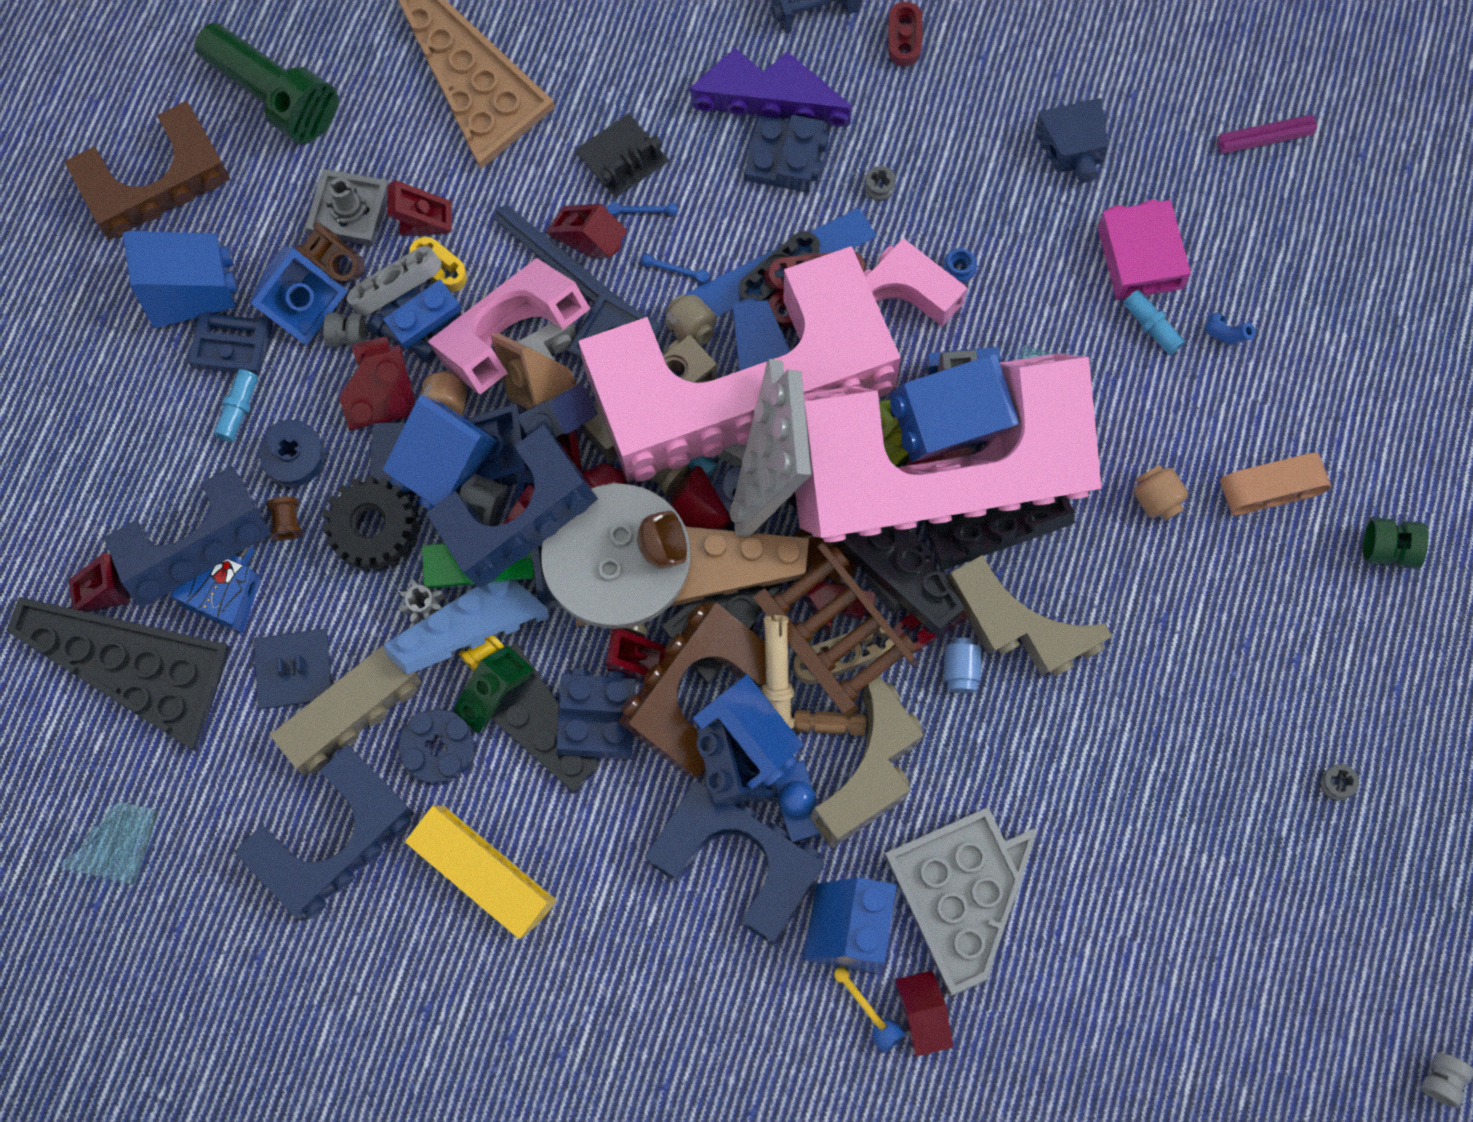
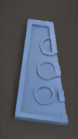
[383,580,549,675]

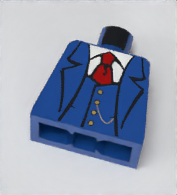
[171,546,260,634]

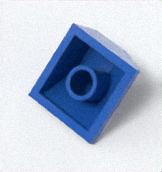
[249,245,348,346]

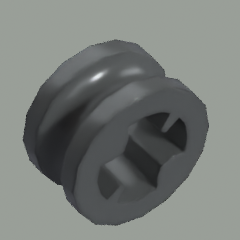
[865,166,896,201]
[1320,764,1359,801]

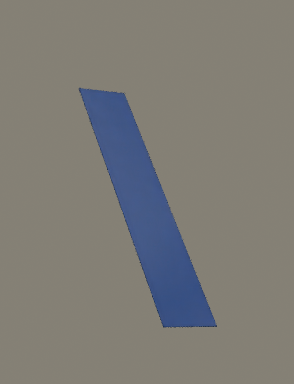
[684,207,877,317]

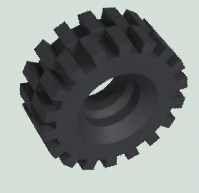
[322,476,420,572]

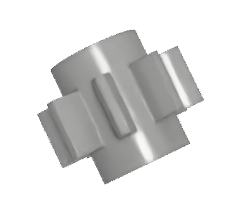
[399,580,446,625]

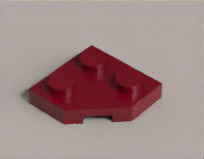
[340,345,416,430]

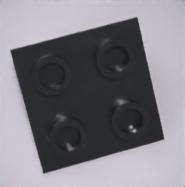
[575,113,669,198]

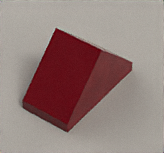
[669,465,732,530]
[69,553,130,612]
[606,629,667,682]
[895,970,953,1057]

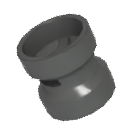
[324,312,366,348]

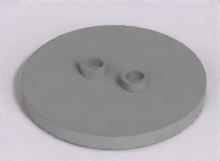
[541,484,691,629]

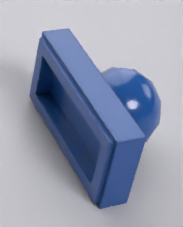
[775,760,821,844]

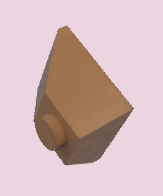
[491,332,576,409]

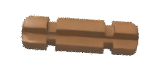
[794,710,867,736]

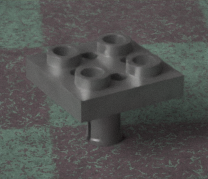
[305,169,390,246]

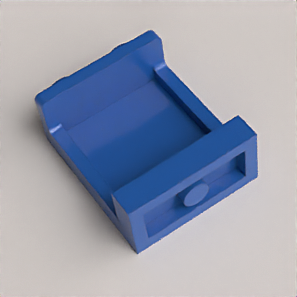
[693,674,804,790]

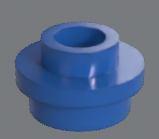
[942,248,977,282]

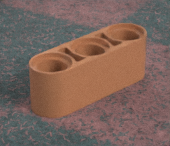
[1220,453,1332,516]

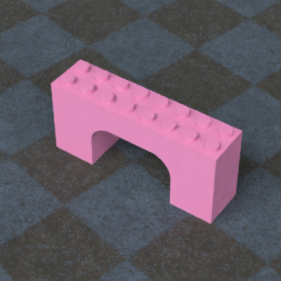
[578,246,901,482]
[795,353,1102,542]

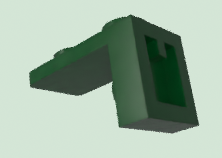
[453,645,534,733]

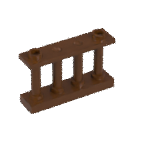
[753,542,919,718]

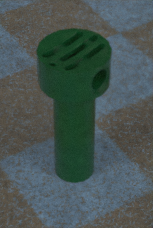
[194,22,338,144]

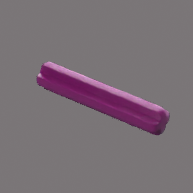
[1217,115,1317,153]

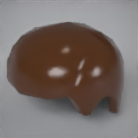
[637,511,687,569]

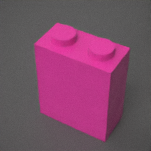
[1097,200,1191,300]

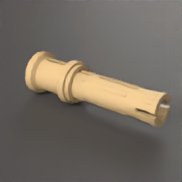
[761,615,795,729]

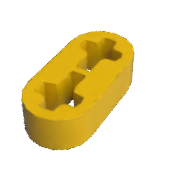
[409,237,468,292]

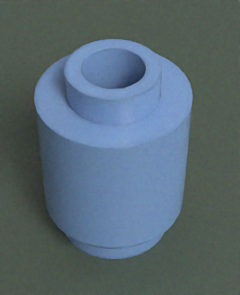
[944,638,981,693]

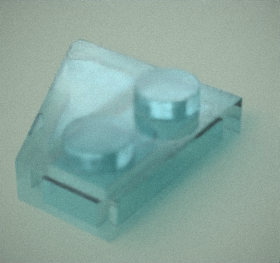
[61,801,159,886]

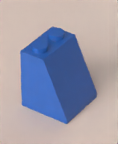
[123,231,238,329]
[889,354,1020,462]
[383,394,498,510]
[803,877,897,974]

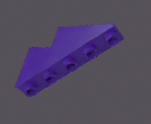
[690,48,852,127]

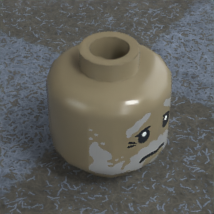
[665,294,717,345]

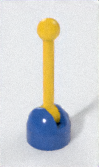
[834,967,907,1054]

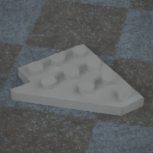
[730,359,811,537]
[884,807,1037,997]

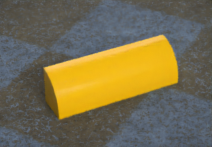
[405,806,557,939]

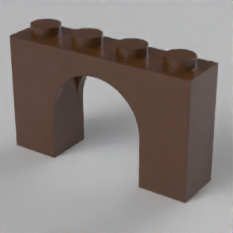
[64,101,230,240]
[618,602,766,778]

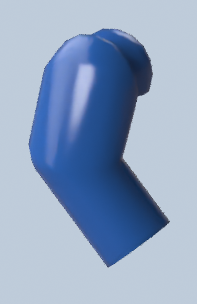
[1205,313,1255,345]

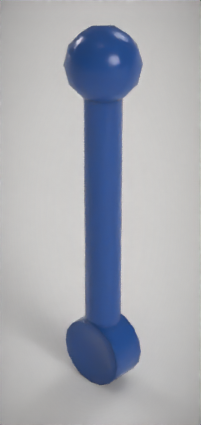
[607,202,678,217]
[640,254,709,285]

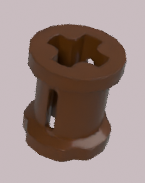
[266,496,302,541]

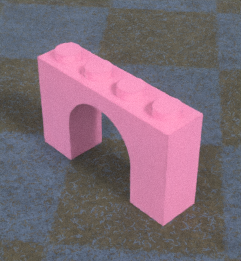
[864,238,968,327]
[428,258,590,395]

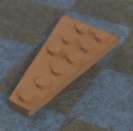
[398,0,555,170]
[575,527,809,627]

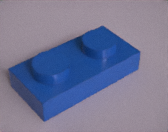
[383,279,462,350]

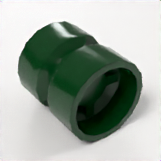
[1363,517,1429,569]

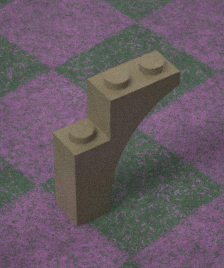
[946,555,1112,677]
[810,676,924,849]

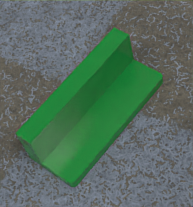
[422,543,535,589]

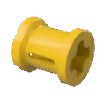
[458,635,504,671]

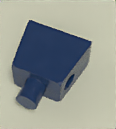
[1034,98,1108,183]

